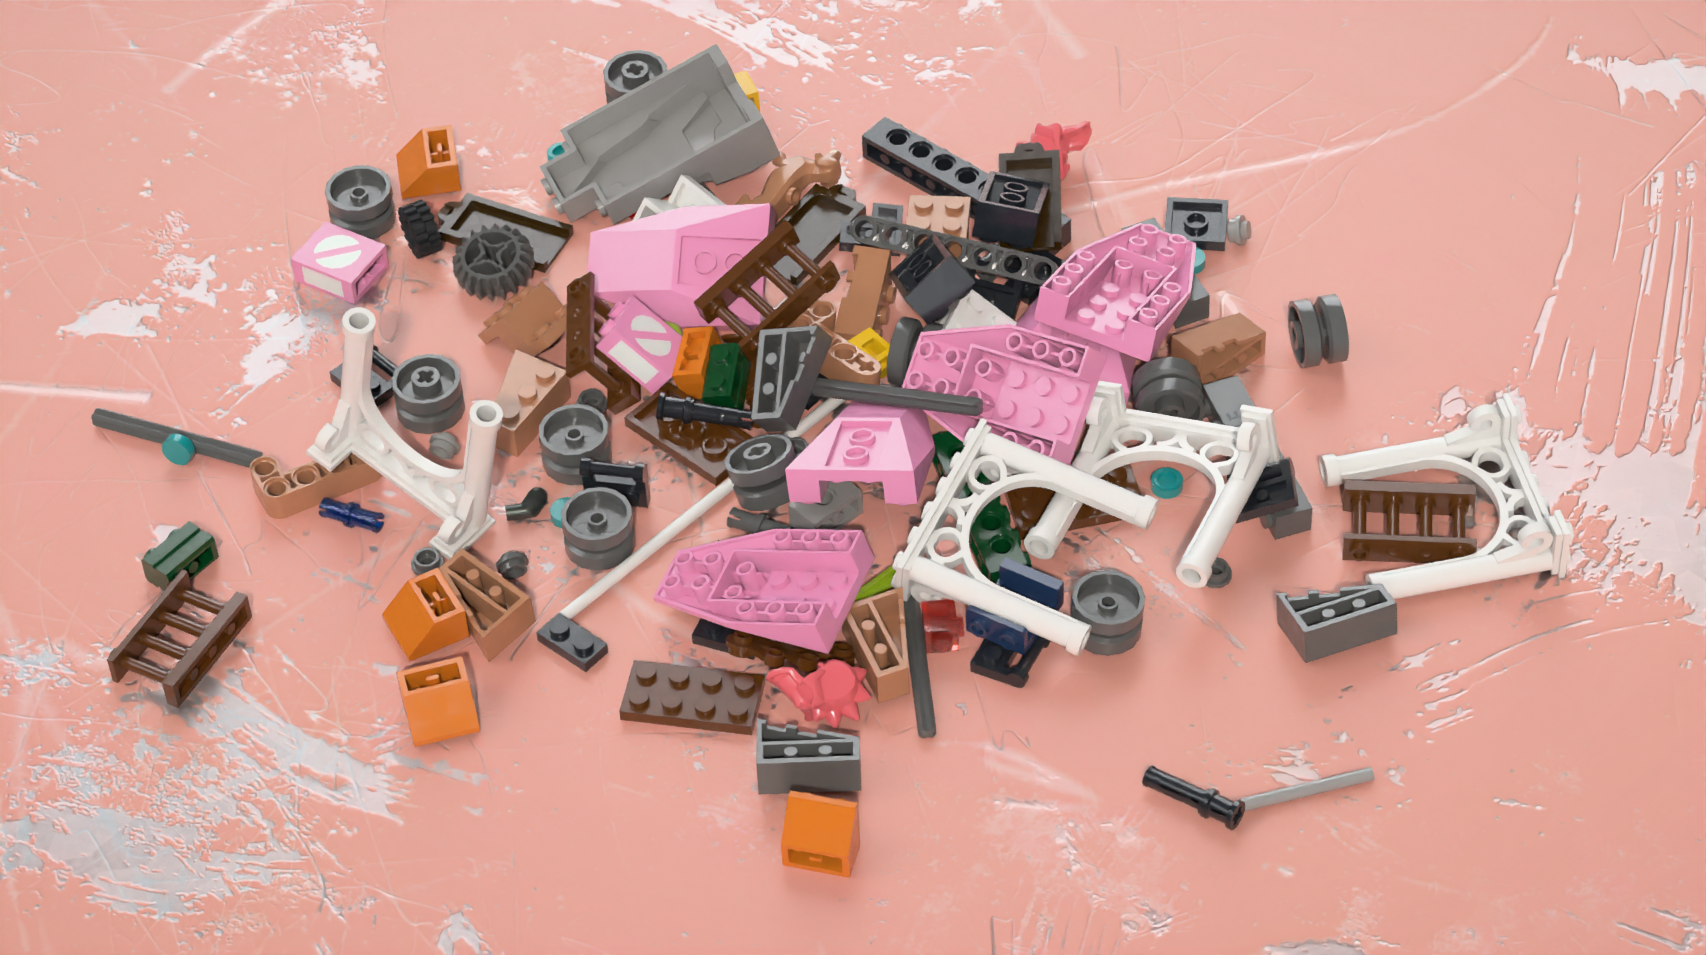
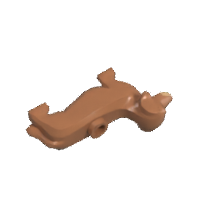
[735,150,842,223]

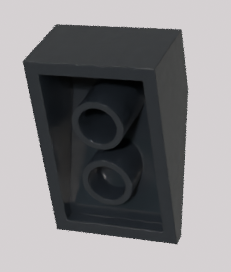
[972,171,1050,249]
[888,232,975,325]

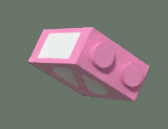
[291,222,389,305]
[596,295,682,394]

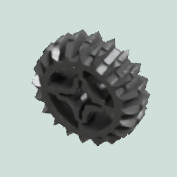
[452,223,535,302]

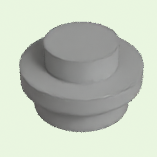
[1228,215,1252,246]
[429,432,460,460]

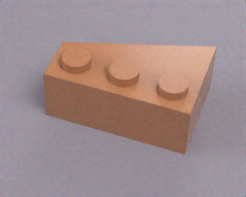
[834,245,897,341]
[1171,312,1266,385]
[495,349,571,457]
[439,548,536,662]
[842,587,910,703]

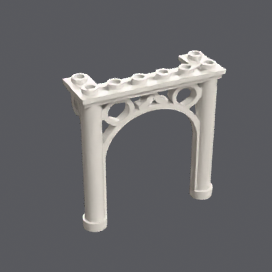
[306,307,503,560]
[1024,381,1280,588]
[1319,393,1574,599]
[891,418,1159,657]

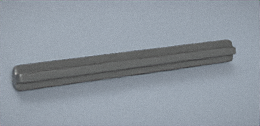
[812,378,983,417]
[91,408,263,468]
[904,595,936,739]

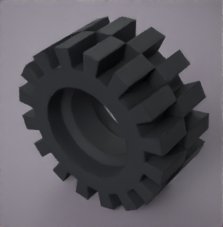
[398,199,442,259]

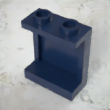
[966,557,1064,655]

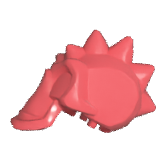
[1016,121,1092,181]
[766,659,871,729]

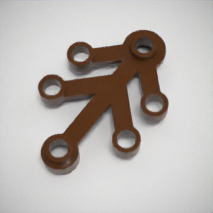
[726,630,856,672]

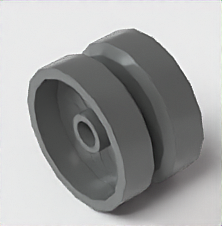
[603,50,667,104]
[325,165,396,239]
[1288,294,1349,368]
[887,317,944,387]
[391,354,465,434]
[1131,357,1205,421]
[539,404,612,485]
[724,434,797,511]
[561,487,635,571]
[1070,570,1145,656]

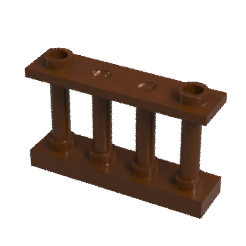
[693,220,841,361]
[566,271,640,415]
[1342,480,1477,563]
[107,570,252,708]

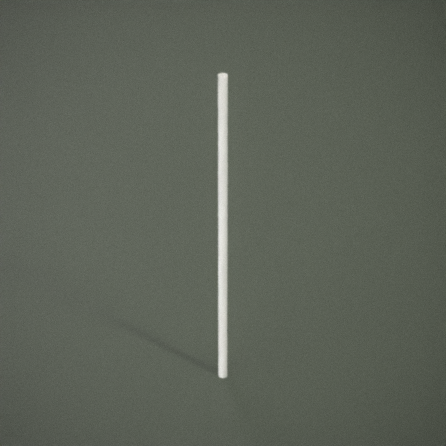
[559,398,846,620]

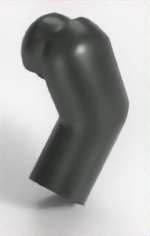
[505,487,548,521]

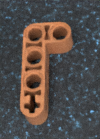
[787,300,881,385]
[250,453,382,519]

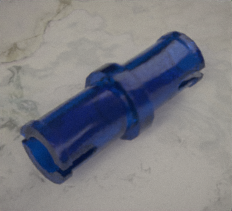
[319,497,384,533]

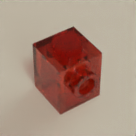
[921,599,965,654]

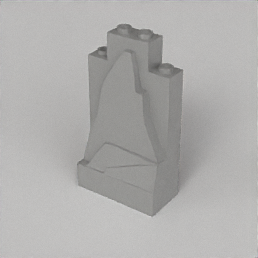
[539,43,780,224]

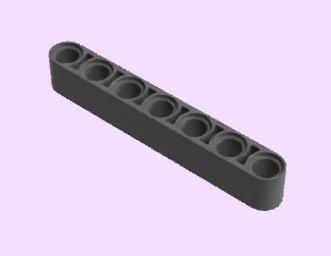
[850,215,1059,287]

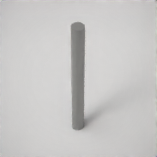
[1239,767,1375,812]

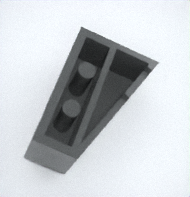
[751,325,833,432]
[1276,584,1397,663]
[756,718,862,795]

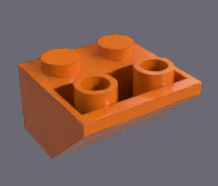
[396,124,461,199]
[382,568,470,662]
[396,656,480,747]
[781,790,860,878]

